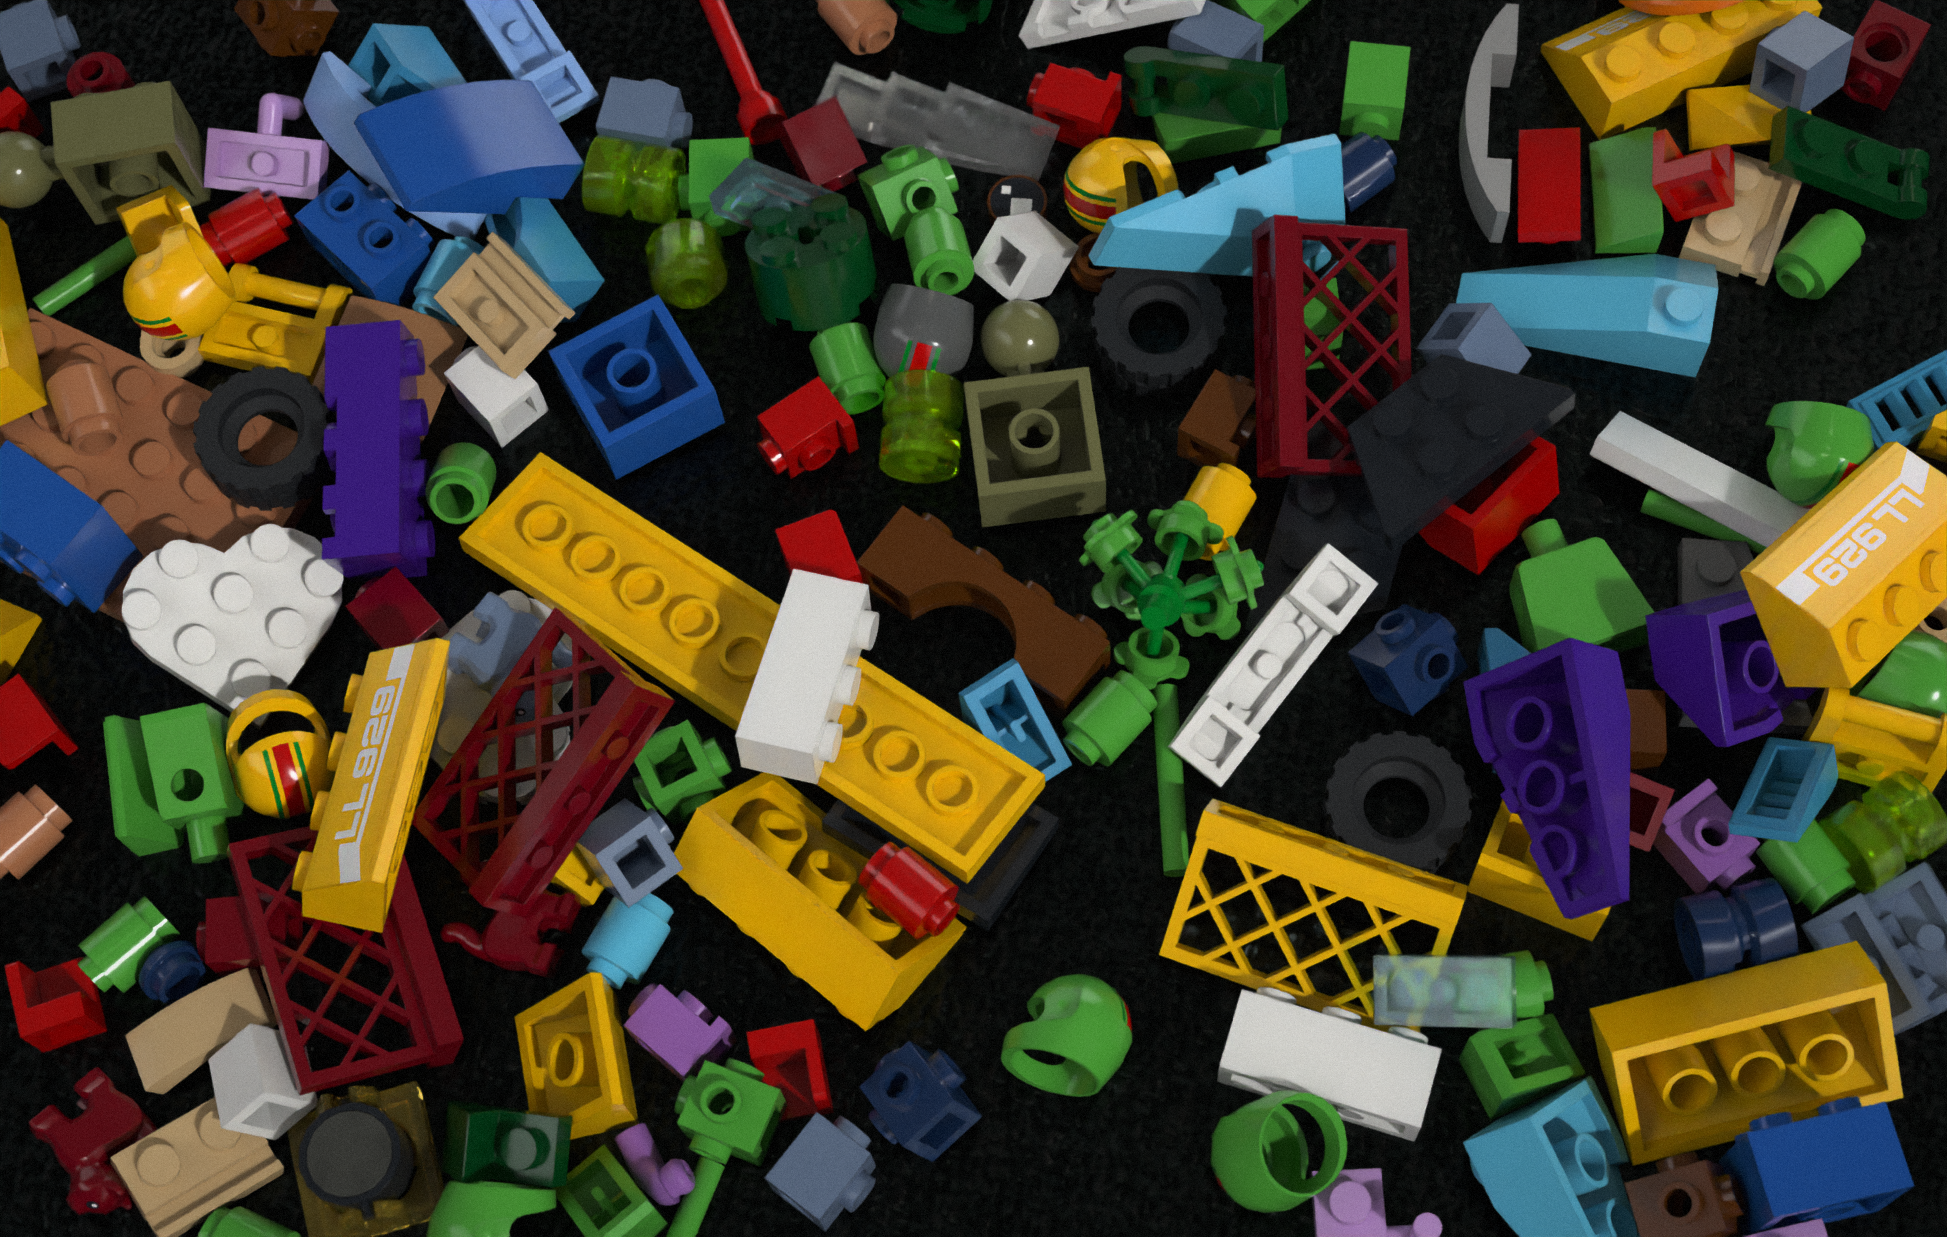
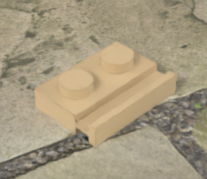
[1679,151,1802,286]
[433,231,575,379]
[111,1097,284,1237]

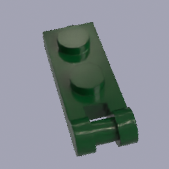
[1124,46,1288,131]
[1768,105,1930,220]

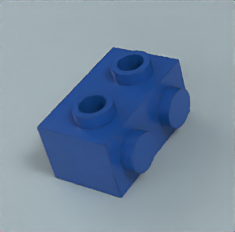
[294,170,435,306]

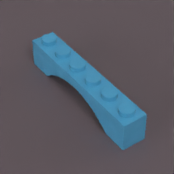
[348,23,605,323]

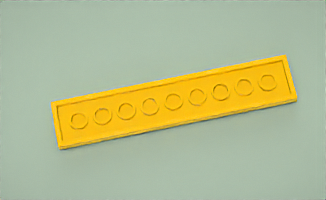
[459,452,1045,884]

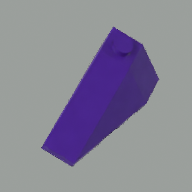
[1645,590,1818,747]
[1463,638,1630,919]

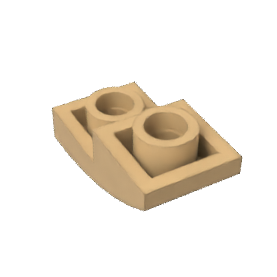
[125,967,278,1095]

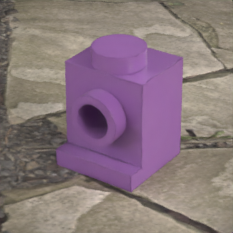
[1653,778,1761,894]
[624,983,737,1083]

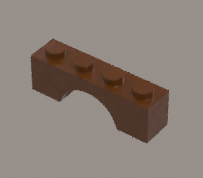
[857,505,1110,721]

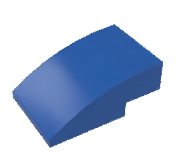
[354,80,585,214]

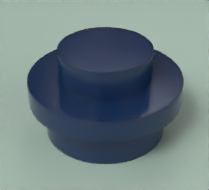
[139,940,206,1005]

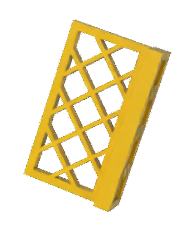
[1159,799,1468,1032]

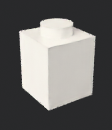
[973,211,1079,301]
[444,346,549,448]
[208,1023,318,1140]

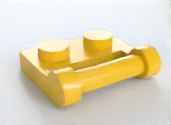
[198,263,353,385]
[1801,688,1947,802]

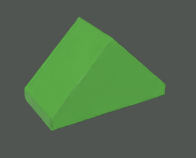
[1459,1013,1586,1120]
[551,1144,669,1237]

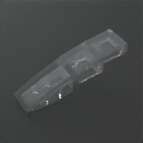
[815,62,1060,181]

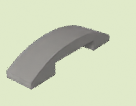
[1459,3,1519,243]

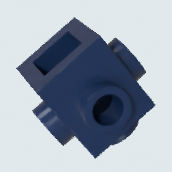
[1348,604,1468,716]
[859,1041,982,1162]

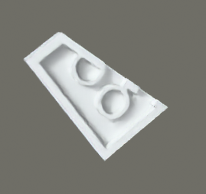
[1019,0,1206,49]

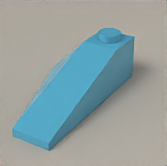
[1088,134,1346,277]
[1456,254,1719,377]
[1463,1076,1640,1237]

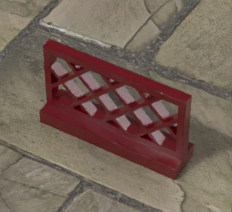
[1252,215,1412,478]
[412,607,675,918]
[227,826,464,1096]

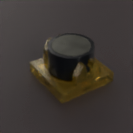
[287,1081,444,1237]

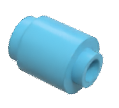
[412,236,485,326]
[581,893,673,989]

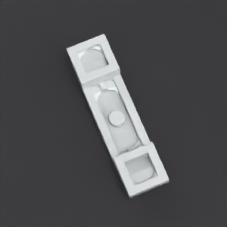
[1168,543,1378,787]

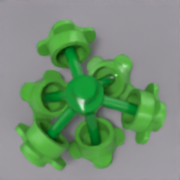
[1079,500,1264,690]

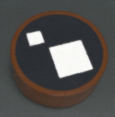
[987,175,1048,226]

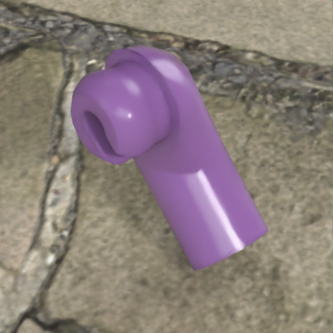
[615,1123,696,1206]

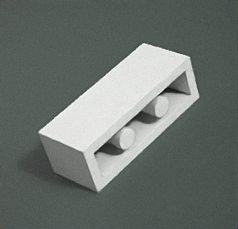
[735,569,879,784]
[1217,987,1442,1141]

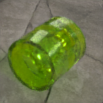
[582,134,686,226]
[879,370,965,483]
[1819,771,1947,894]

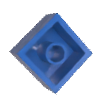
[548,294,725,480]
[0,440,143,613]
[1719,1097,1914,1237]

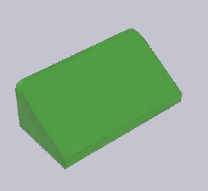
[1152,113,1282,164]
[1588,127,1664,253]
[103,715,184,857]

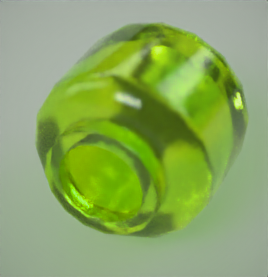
[646,218,728,309]

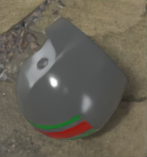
[873,284,974,389]

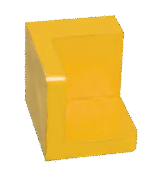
[116,185,203,257]

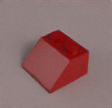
[1419,437,1559,575]

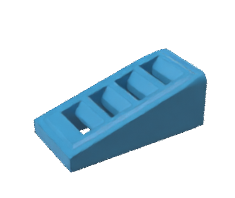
[1846,350,1947,452]
[1728,737,1839,842]

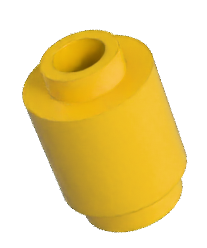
[1183,463,1256,561]

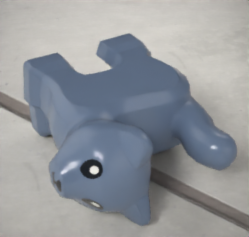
[448,591,572,723]

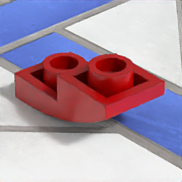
[1518,127,1581,244]

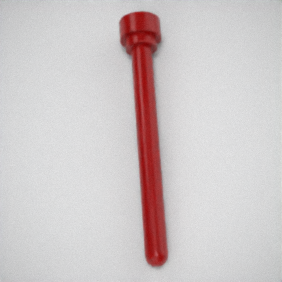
[699,0,788,145]

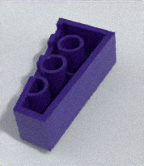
[322,320,435,583]

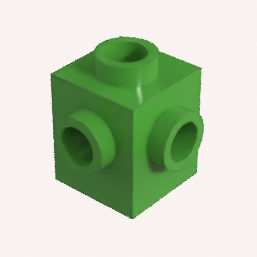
[857,144,959,241]
[632,720,732,826]
[675,1059,788,1167]

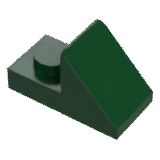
[442,1101,572,1187]

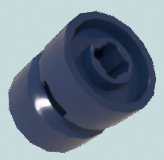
[1673,877,1798,981]

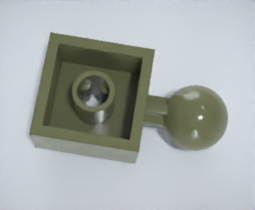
[0,81,211,224]
[964,300,1106,527]

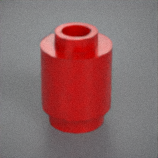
[199,187,294,268]
[858,842,960,939]

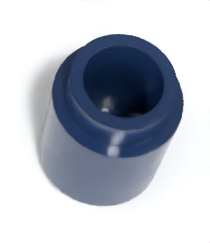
[1341,132,1397,215]

